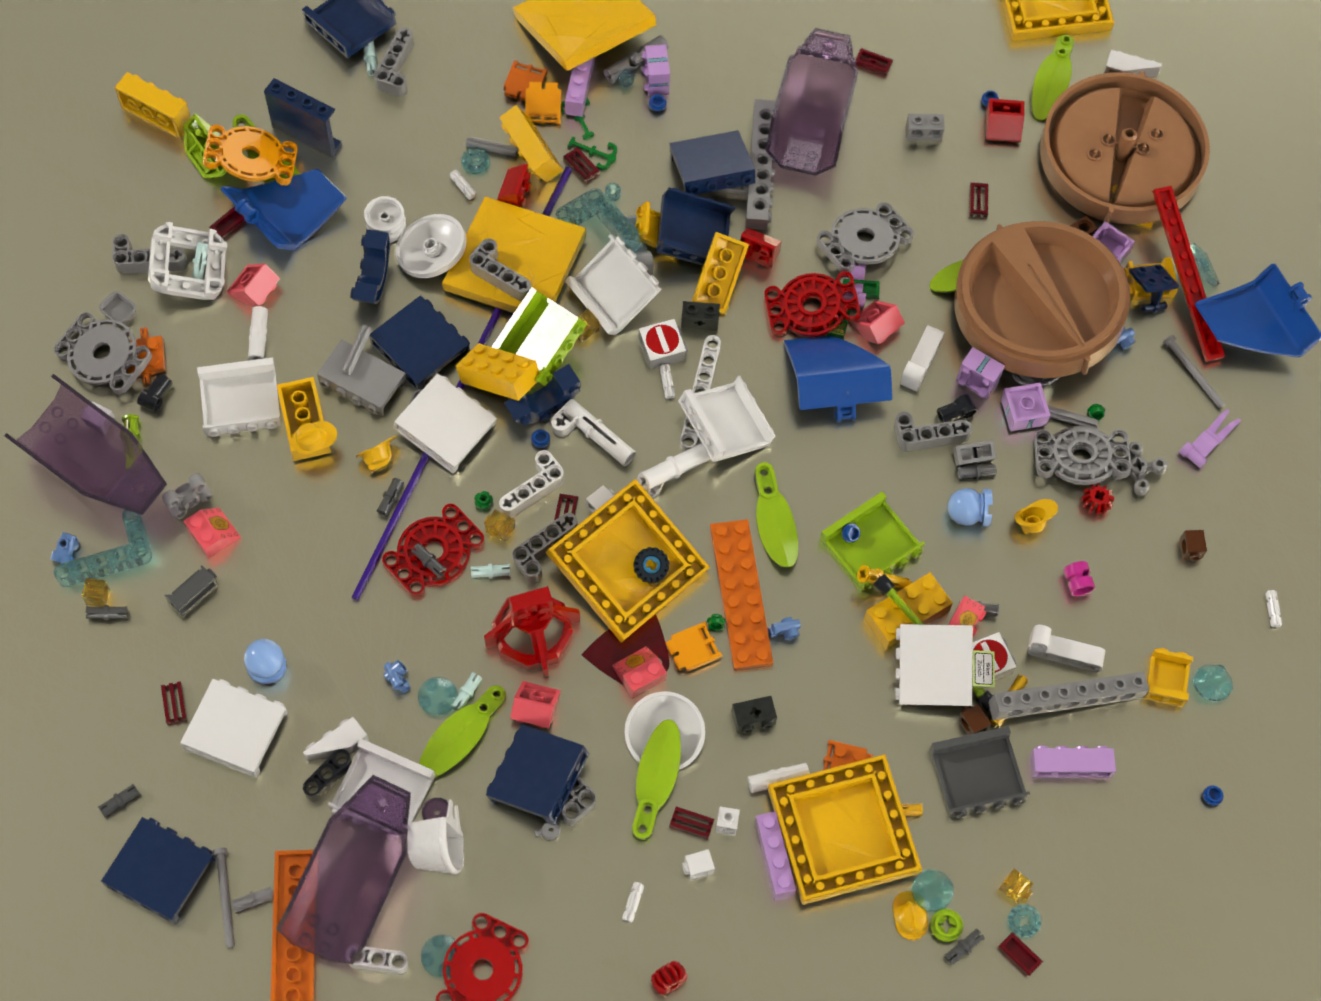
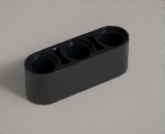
[303,749,352,802]

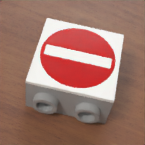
[639,319,688,369]
[972,632,1016,687]

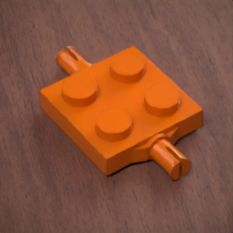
[127,327,165,387]

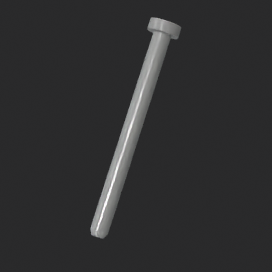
[1163,335,1225,409]
[213,848,234,948]

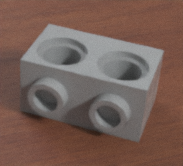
[906,114,945,141]
[953,440,997,466]

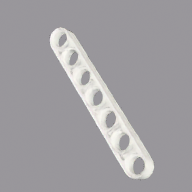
[680,335,721,451]

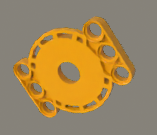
[203,125,298,186]

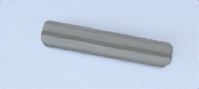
[466,137,518,157]
[341,325,371,376]
[1048,405,1098,429]

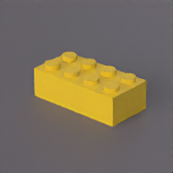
[114,72,191,138]
[499,105,564,183]
[456,343,539,401]
[276,377,331,461]
[864,572,953,650]

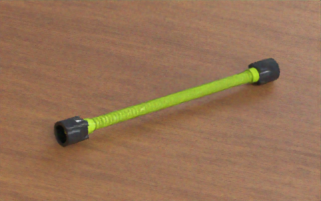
[873,574,993,712]

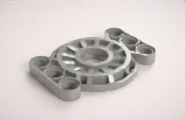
[817,202,914,272]
[54,312,152,394]
[1034,426,1132,485]

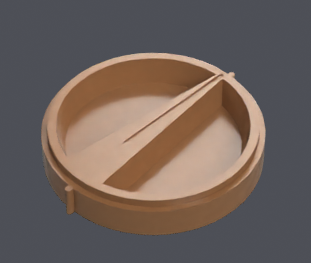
[1040,71,1210,224]
[954,221,1130,378]

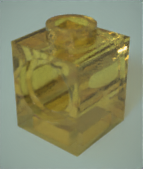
[576,309,599,342]
[484,509,515,542]
[82,578,110,607]
[999,868,1034,904]

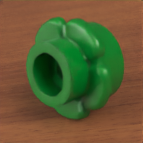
[1087,404,1105,420]
[474,491,493,509]
[707,614,726,631]

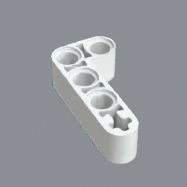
[900,325,945,392]
[499,450,564,518]
[1027,625,1106,671]

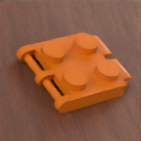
[503,60,548,101]
[823,740,873,770]

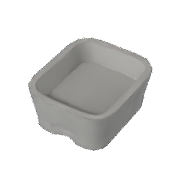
[99,291,136,328]

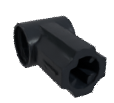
[137,374,173,412]
[936,394,977,423]

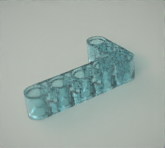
[556,188,642,252]
[54,507,152,587]

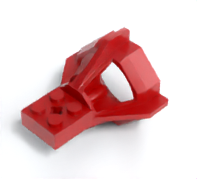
[484,586,580,677]

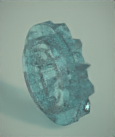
[461,147,490,173]
[1008,904,1041,937]

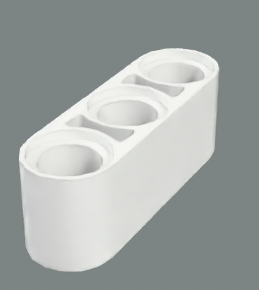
[346,946,409,974]

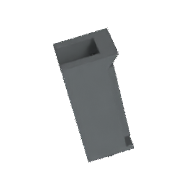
[165,565,218,616]

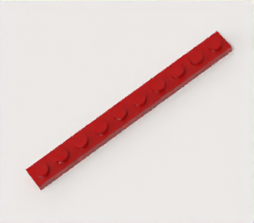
[1152,186,1225,362]

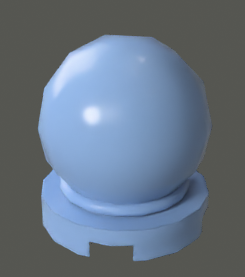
[947,488,993,527]
[244,638,287,685]

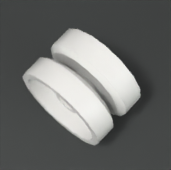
[364,196,406,243]

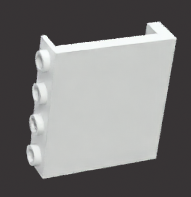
[565,235,662,336]
[197,357,282,437]
[393,373,497,474]
[678,375,775,462]
[896,624,973,706]
[180,679,288,778]
[328,738,436,842]

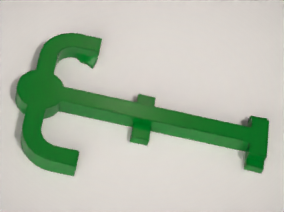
[561,98,595,139]
[567,136,617,170]

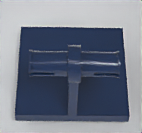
[1129,264,1179,313]

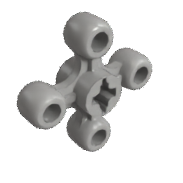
[1111,442,1167,496]
[162,473,212,519]

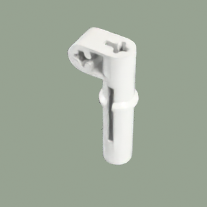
[551,399,636,466]
[636,443,711,499]

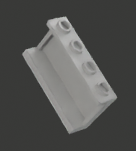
[317,339,407,416]

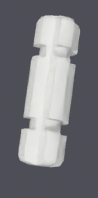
[450,170,476,200]
[660,364,675,399]
[1265,590,1282,628]
[622,882,644,923]

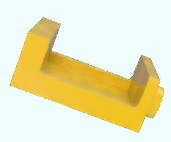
[634,201,660,248]
[1124,257,1179,301]
[1144,648,1193,707]

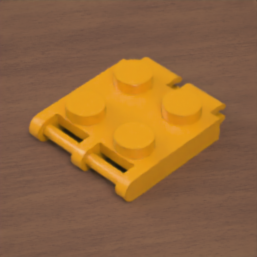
[525,82,561,125]
[666,622,723,672]

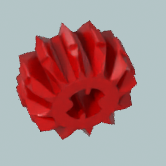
[1081,483,1115,516]
[651,961,688,995]

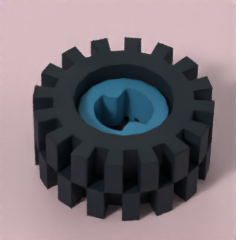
[633,547,670,583]

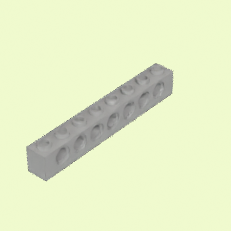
[745,99,779,230]
[988,672,1149,720]

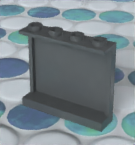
[929,726,1030,818]

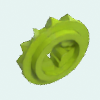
[930,909,963,942]

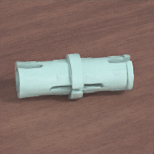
[363,41,378,76]
[192,242,209,280]
[471,563,510,579]
[451,672,482,711]

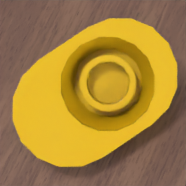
[292,421,337,454]
[356,435,398,470]
[1014,499,1058,534]
[893,891,928,940]

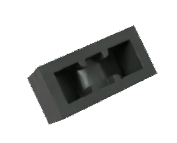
[681,301,720,331]
[731,696,777,733]

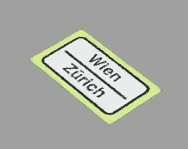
[973,650,995,687]

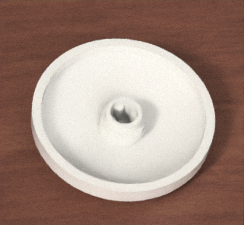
[395,214,467,278]
[625,691,705,770]

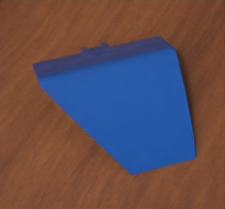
[220,169,347,251]
[1195,263,1321,358]
[784,336,892,422]

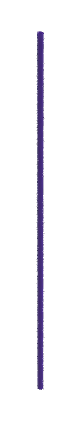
[352,166,572,601]

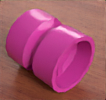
[1063,561,1095,596]

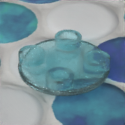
[1193,664,1233,701]
[418,677,458,715]
[912,869,953,911]
[421,935,461,977]

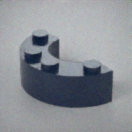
[350,229,390,304]
[504,364,581,425]

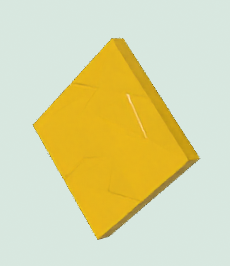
[513,0,657,71]
[1001,0,1114,42]
[442,196,586,313]
[546,479,710,643]
[768,754,922,905]

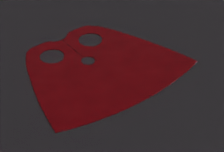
[582,614,670,685]

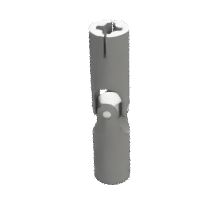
[604,35,668,84]

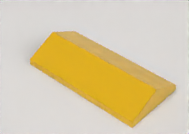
[691,232,749,314]

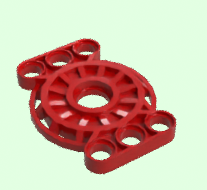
[764,271,860,337]
[382,503,485,597]
[435,913,529,1001]

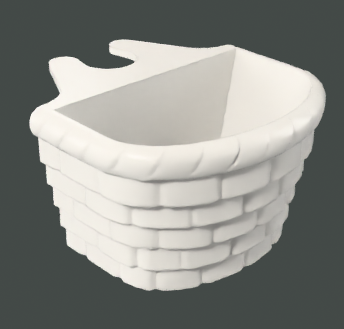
[407,800,464,874]

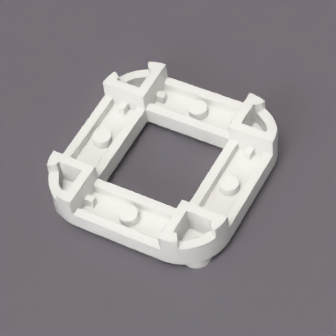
[148,222,227,300]

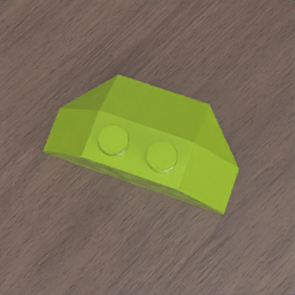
[183,113,227,178]

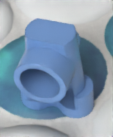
[1115,327,1136,349]
[50,532,79,566]
[767,617,801,640]
[383,660,411,693]

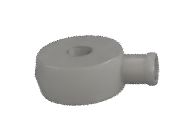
[535,822,561,841]

